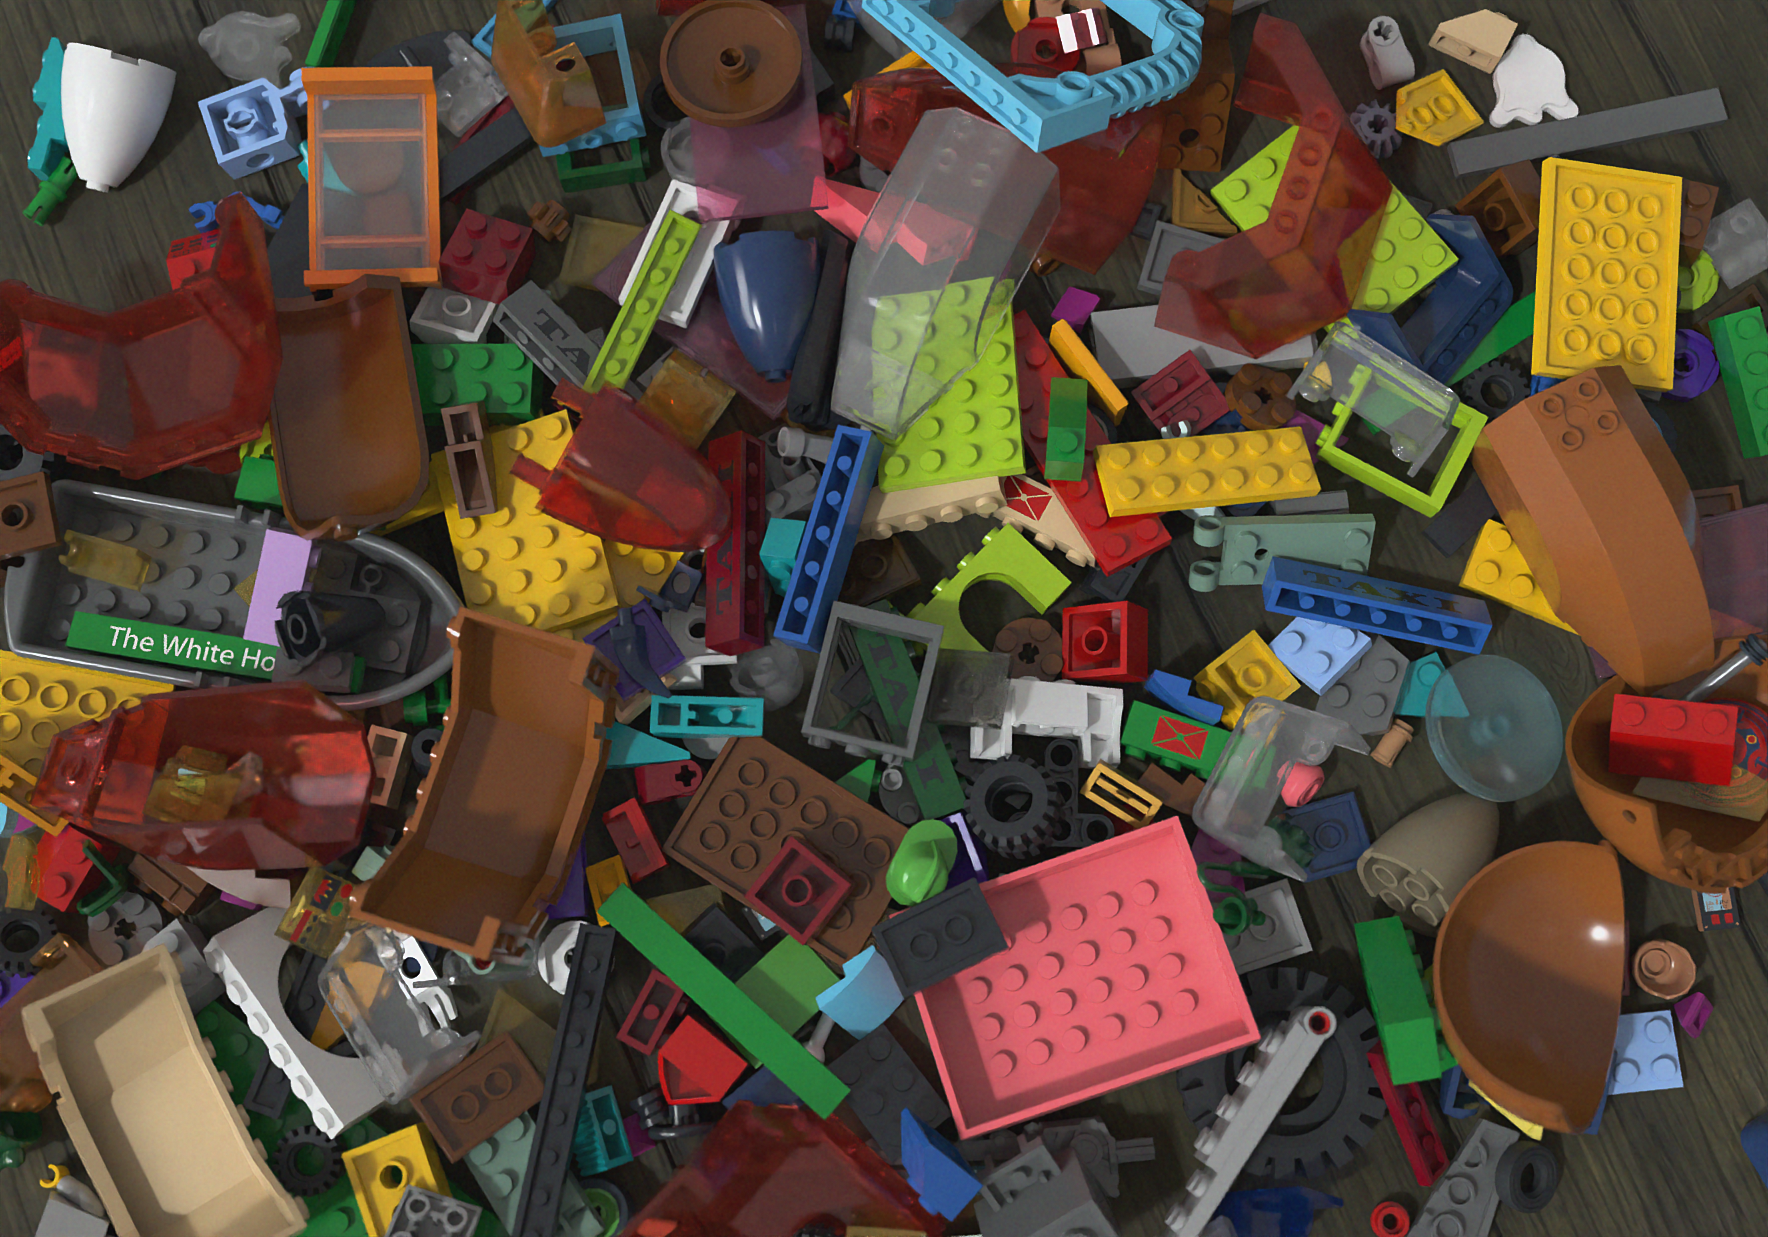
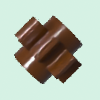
[527,199,572,244]

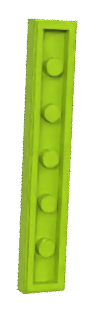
[580,209,702,411]

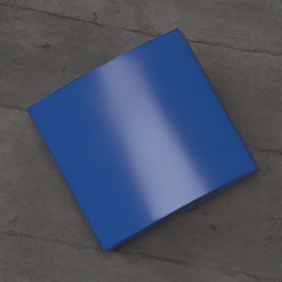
[1144,670,1224,726]

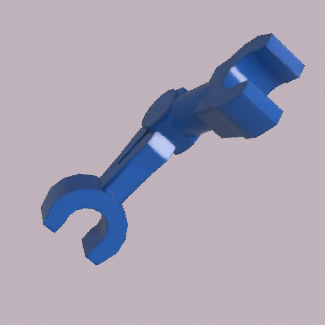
[189,191,285,233]

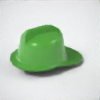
[886,819,958,906]

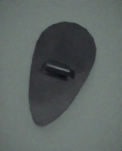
[365,30,472,115]

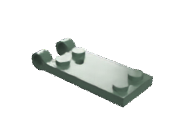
[1189,514,1376,592]

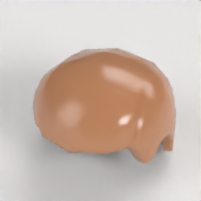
[1631,938,1696,999]

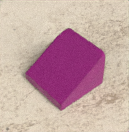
[1051,286,1101,334]

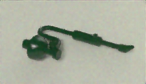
[1196,861,1301,936]

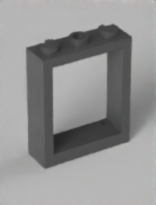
[801,601,944,766]

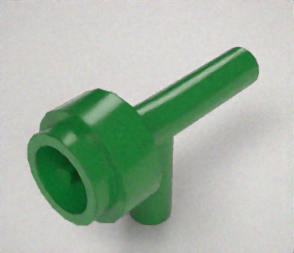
[403,672,451,727]

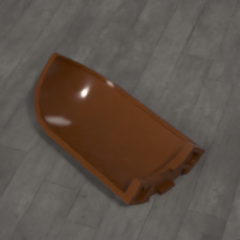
[252,274,429,542]

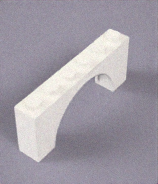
[203,906,413,1140]

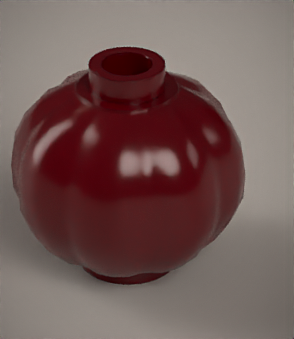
[793,112,858,177]

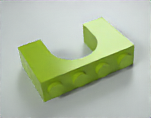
[907,523,1072,691]

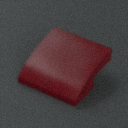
[1131,349,1230,437]

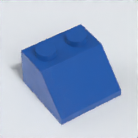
[901,1107,983,1221]

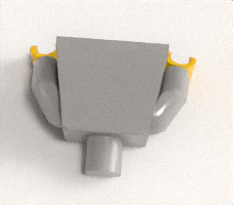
[35,1164,117,1237]

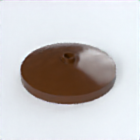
[660,0,803,128]

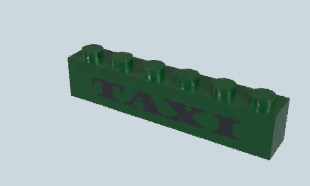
[847,599,969,820]

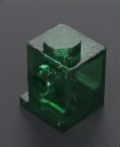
[1253,813,1317,874]

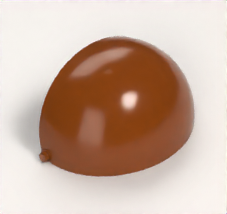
[1433,840,1626,1135]

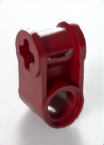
[634,760,707,806]

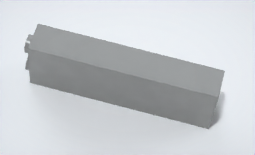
[1088,289,1317,389]

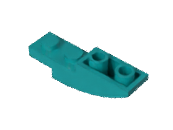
[27,37,70,181]

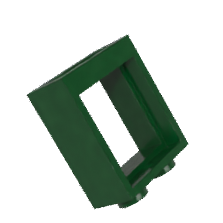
[550,103,651,193]

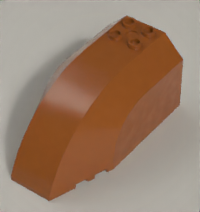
[1468,365,1715,697]

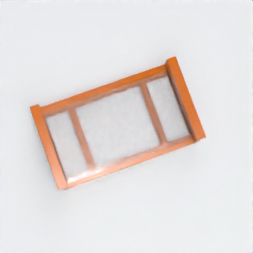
[301,66,442,292]

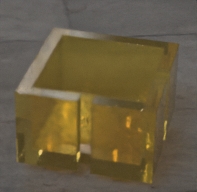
[628,349,737,460]

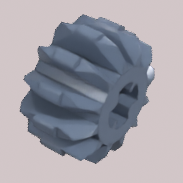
[1345,100,1403,162]

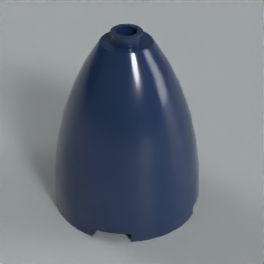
[713,231,821,383]

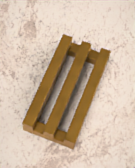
[1079,759,1164,829]

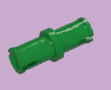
[22,157,78,226]

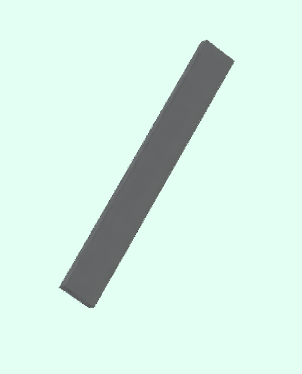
[1447,88,1728,179]

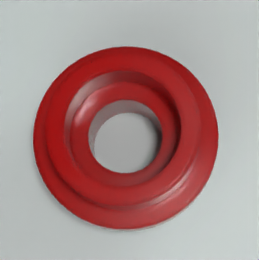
[1370,1201,1410,1237]

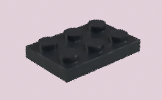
[871,877,1010,1000]
[827,1023,953,1164]

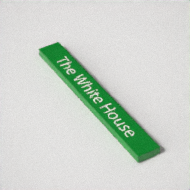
[65,611,367,695]

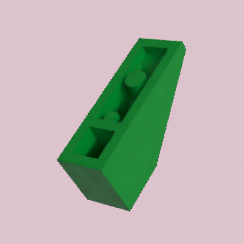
[1044,377,1088,482]

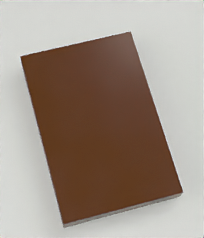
[409,1029,545,1164]

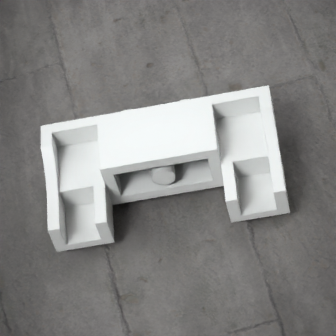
[970,675,1123,769]

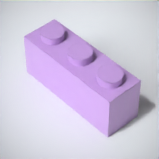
[243,527,322,647]

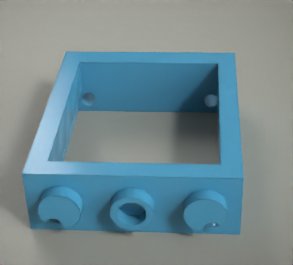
[518,14,646,157]

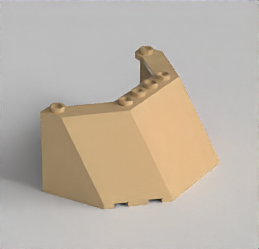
[21,943,309,1237]

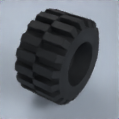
[964,755,1066,859]

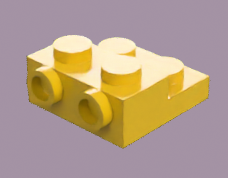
[1194,630,1301,735]

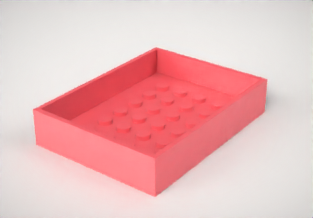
[889,816,1261,1141]

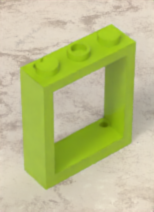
[1315,356,1488,518]

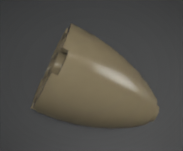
[1357,791,1499,938]

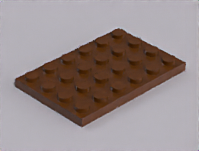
[661,737,909,967]

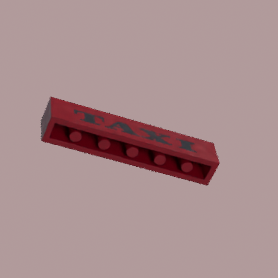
[705,430,765,656]

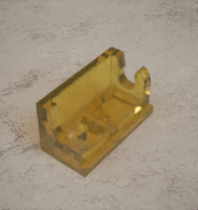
[59,529,152,592]

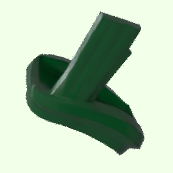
[77,839,134,917]

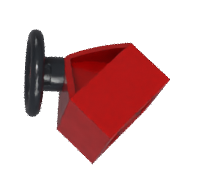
[648,1013,751,1140]

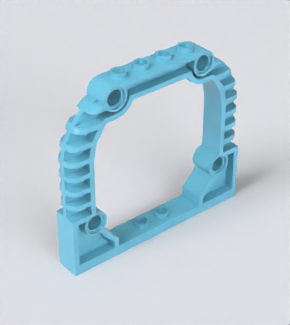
[862,0,1204,153]

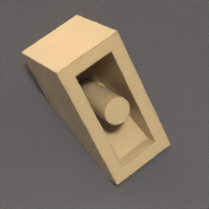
[1428,9,1518,74]

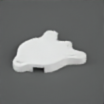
[1489,34,1579,128]

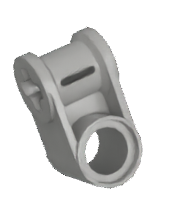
[1360,16,1415,90]

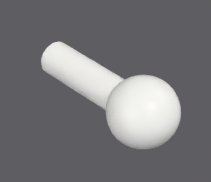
[802,1012,835,1063]

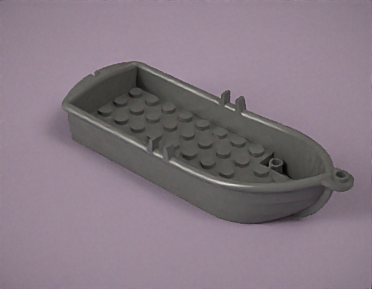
[4,479,465,711]

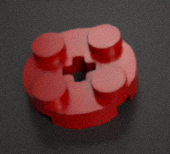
[1011,17,1081,79]

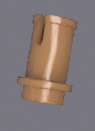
[1370,718,1414,768]

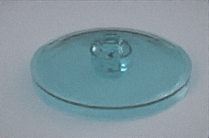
[1425,655,1563,802]

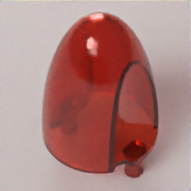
[509,377,733,552]

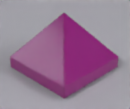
[1674,992,1714,1039]
[622,1113,657,1158]

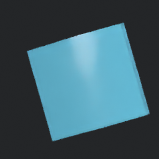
[815,945,904,1041]

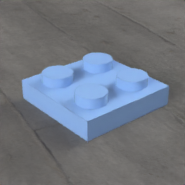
[1268,617,1372,696]
[1608,1010,1683,1095]

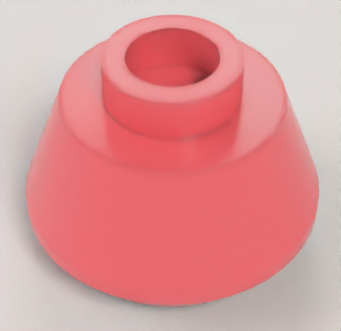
[1276,759,1324,807]

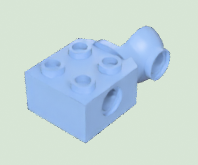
[198,67,338,180]

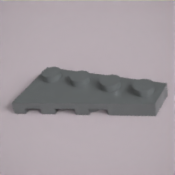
[1405,1118,1520,1237]

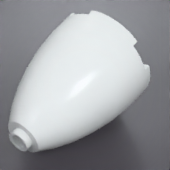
[61,43,176,192]

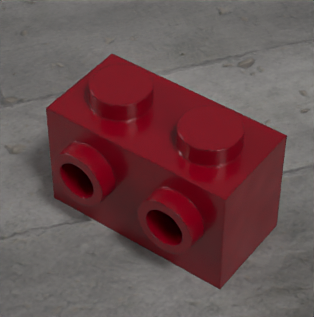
[616,969,692,1056]

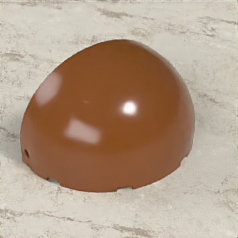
[1565,635,1768,894]

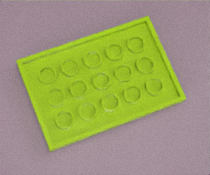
[1211,104,1459,351]
[872,276,1026,494]

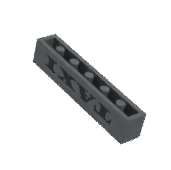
[492,280,685,475]

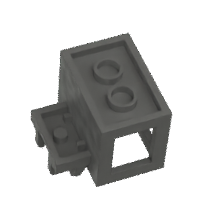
[973,1133,1123,1237]

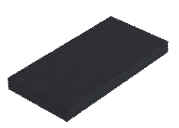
[244,183,367,304]

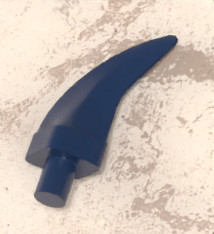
[609,607,672,698]

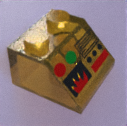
[274,864,365,963]

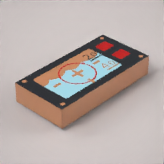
[1691,887,1741,931]

